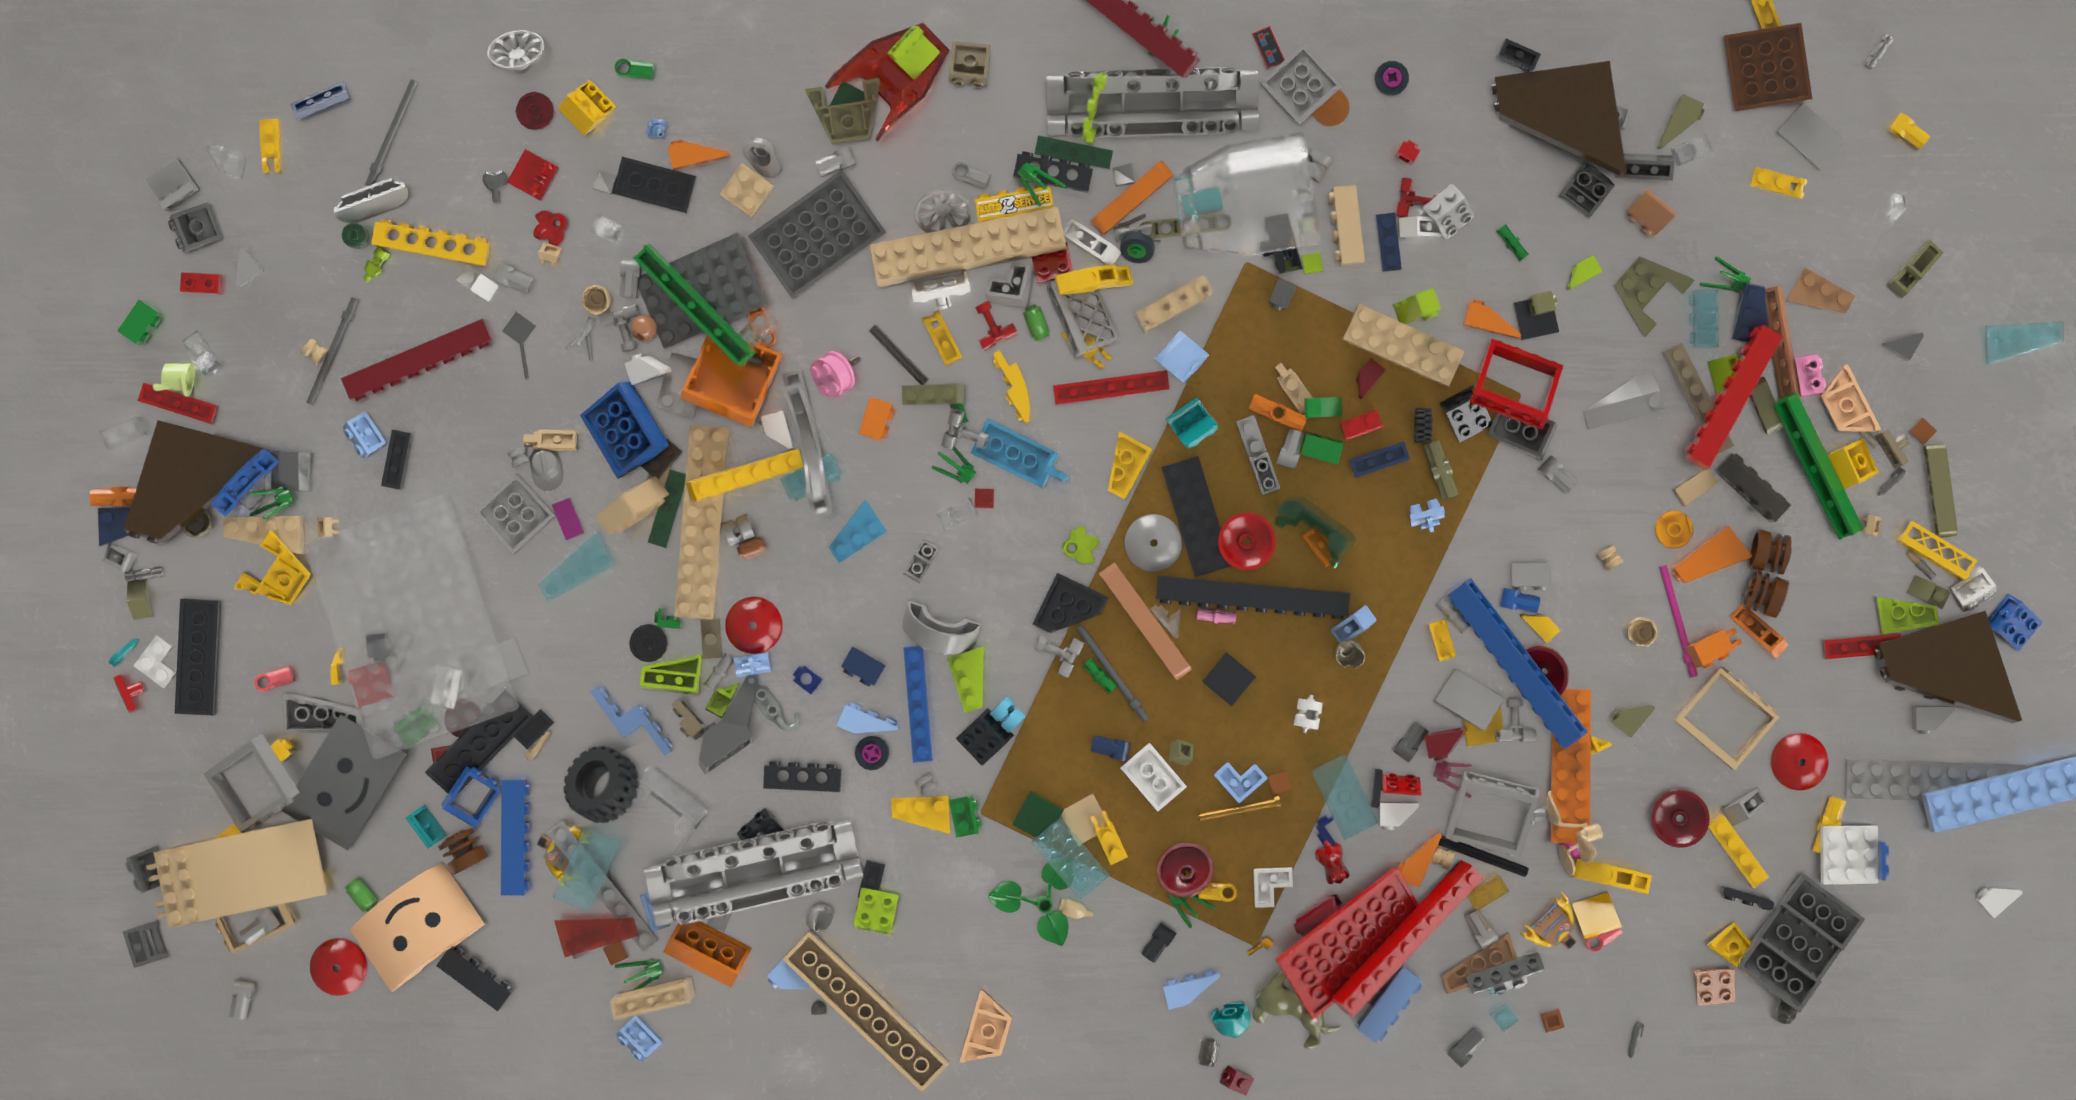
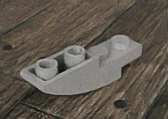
[1236,415,1281,495]

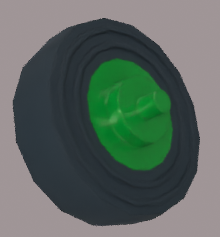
[1120,232,1155,264]

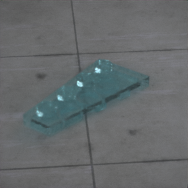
[1985,321,2064,365]
[538,531,615,601]

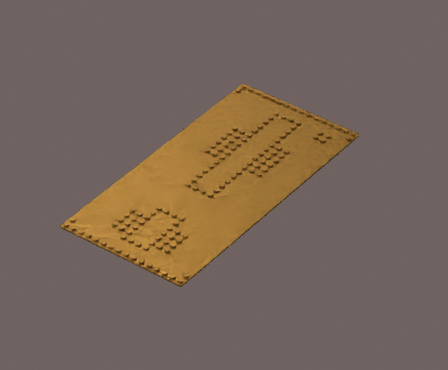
[981,262,1521,946]

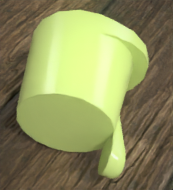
[153,363,195,397]

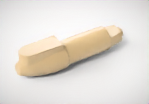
[525,731,551,762]

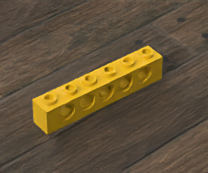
[371,219,491,267]

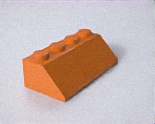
[663,921,752,987]

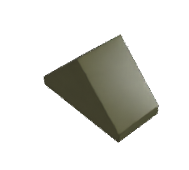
[126,579,153,620]

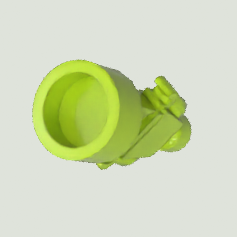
[363,246,390,282]

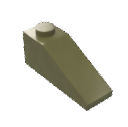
[1657,94,1705,150]

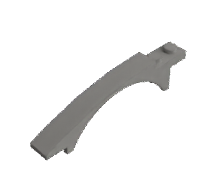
[782,369,832,519]

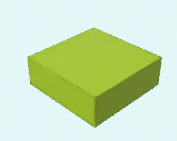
[1301,252,1323,274]

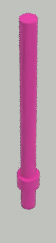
[1659,565,1698,678]

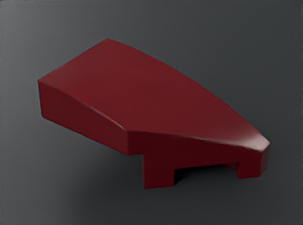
[1356,358,1385,399]

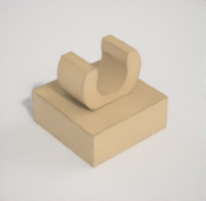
[538,242,562,268]
[1860,515,1882,537]
[317,517,339,537]

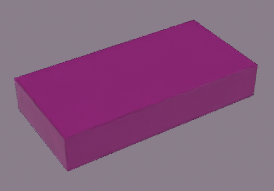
[552,498,584,540]

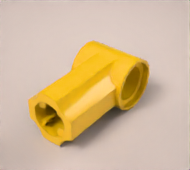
[1889,113,1930,149]
[1199,883,1237,902]

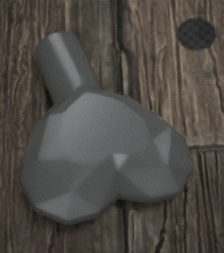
[482,171,507,202]

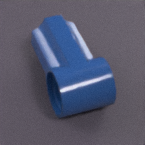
[1500,588,1540,613]

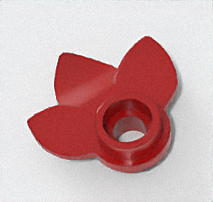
[533,210,567,246]

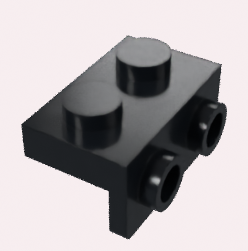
[737,808,784,841]

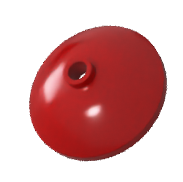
[1218,512,1276,570]
[725,597,783,654]
[1771,733,1829,791]
[310,938,368,996]

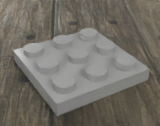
[1260,44,1342,125]
[474,473,556,554]

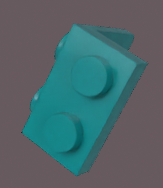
[1166,397,1219,448]

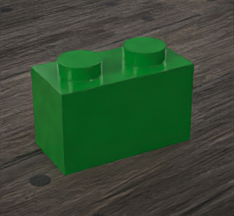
[117,300,162,345]

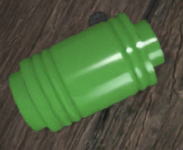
[1023,304,1050,341]
[345,878,377,912]

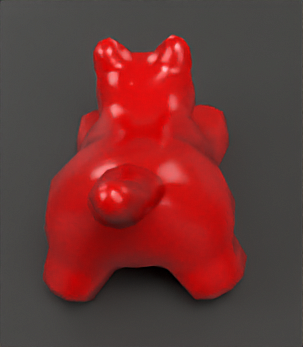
[1315,841,1350,885]

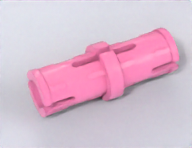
[1197,608,1236,624]

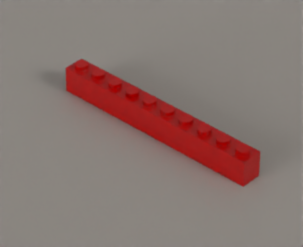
[1331,860,1483,1017]

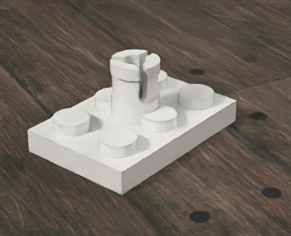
[910,270,971,309]

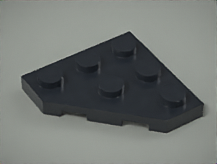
[1032,573,1109,633]

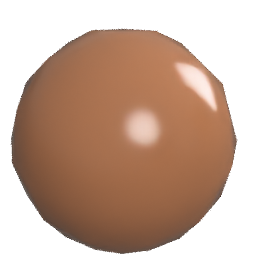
[630,315,657,342]

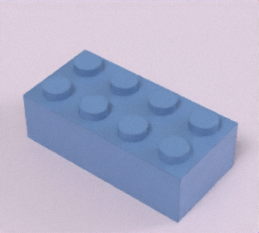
[1355,965,1422,1043]

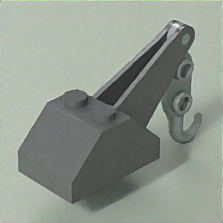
[699,675,799,774]

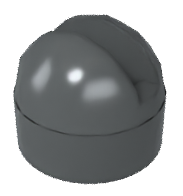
[811,1001,827,1015]

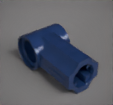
[1090,735,1131,761]

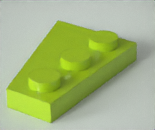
[1875,597,1940,634]

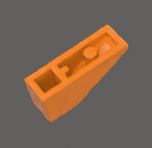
[667,140,730,170]
[1463,300,1521,339]
[1730,603,1789,659]
[1397,832,1442,888]

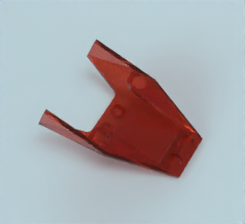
[825,23,949,142]

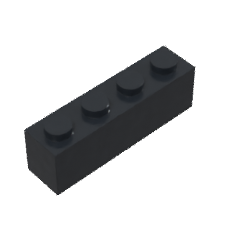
[436,946,513,1012]

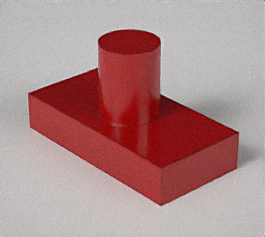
[113,674,144,713]

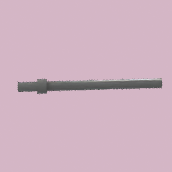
[365,79,418,186]
[306,297,358,405]
[1076,625,1149,722]

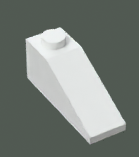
[1063,218,1121,265]

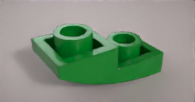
[1304,397,1342,418]

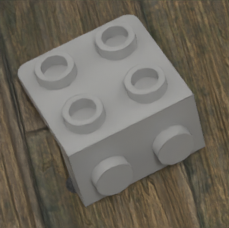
[1422,184,1474,239]

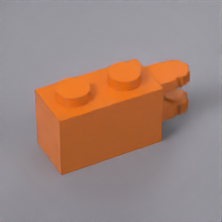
[1685,629,1742,669]

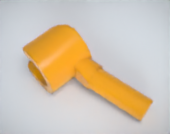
[1247,937,1273,956]

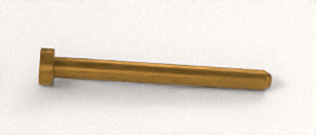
[1197,795,1281,822]

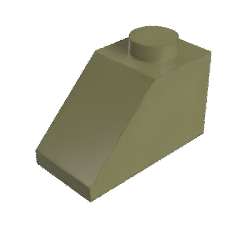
[1527,291,1558,316]
[1611,705,1655,738]

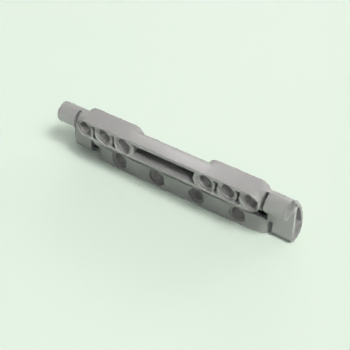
[1046,67,1259,139]
[643,820,863,927]

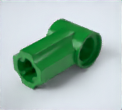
[614,59,653,80]

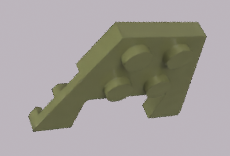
[805,78,880,144]
[1614,256,1695,337]

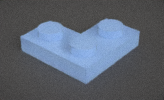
[1213,762,1268,803]

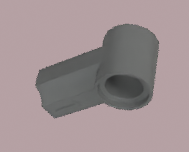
[1393,722,1429,763]
[1447,1029,1486,1068]

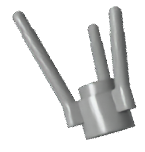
[1114,214,1161,244]

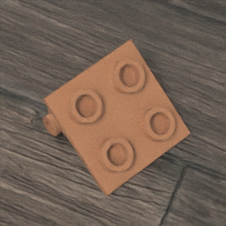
[1694,967,1736,1006]

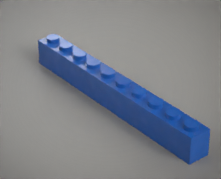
[1448,578,1588,749]

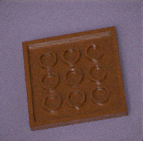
[1724,23,1813,112]

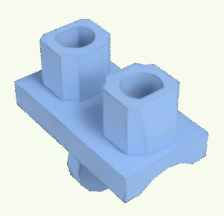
[1410,499,1445,533]
[733,653,771,677]

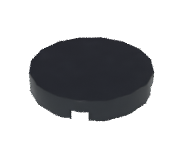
[629,624,668,662]

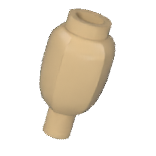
[1058,898,1093,919]

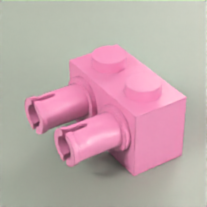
[1794,354,1826,396]

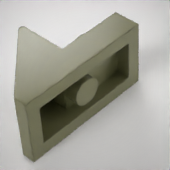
[1907,575,1951,609]

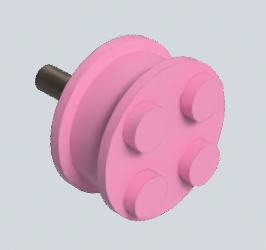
[810,351,861,398]

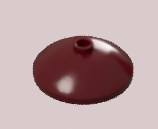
[1516,646,1569,696]
[1651,790,1710,848]
[1157,843,1214,898]

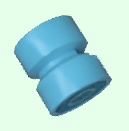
[990,697,1026,733]

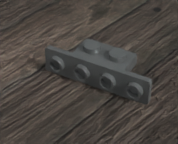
[1466,952,1545,995]

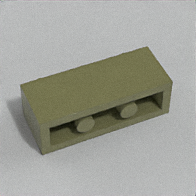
[902,384,964,405]

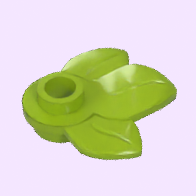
[1062,526,1100,564]

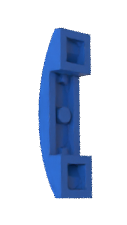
[211,448,279,517]

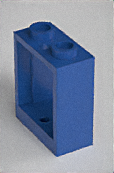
[441,766,501,828]

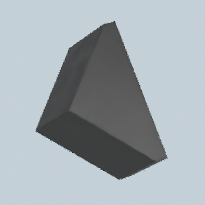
[1882,333,1924,361]

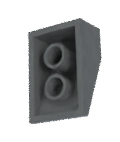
[1487,413,1558,460]

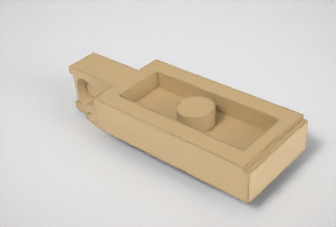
[1275,363,1313,414]
[523,430,577,451]

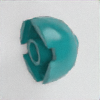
[1211,1002,1251,1038]

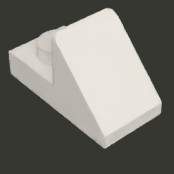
[456,264,499,302]

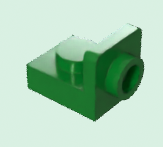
[654,608,682,629]

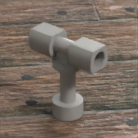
[599,304,640,352]
[941,409,989,449]
[1035,636,1084,678]
[1496,699,1536,742]

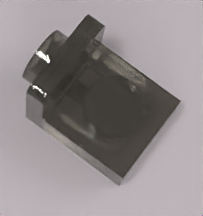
[1772,998,1797,1024]

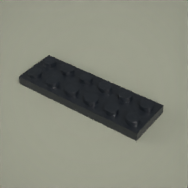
[1161,456,1231,577]
[174,599,220,716]
[425,690,534,798]

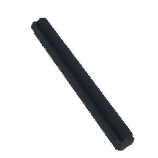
[1438,835,1529,877]

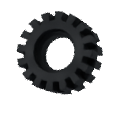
[1414,408,1433,443]

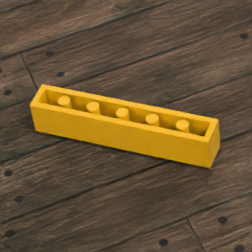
[685,449,804,501]

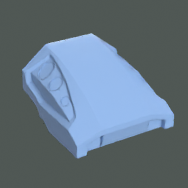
[1154,331,1209,383]

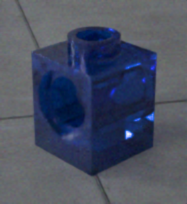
[793,665,823,694]

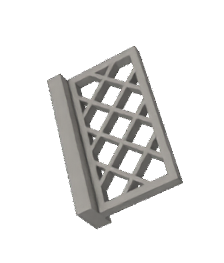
[1047,280,1120,357]

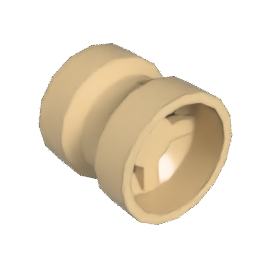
[301,338,328,365]
[1598,545,1623,571]
[1430,845,1455,870]

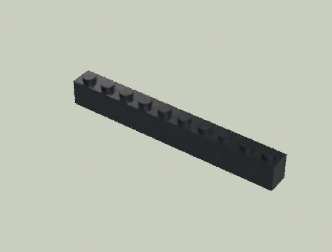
[1156,576,1350,619]

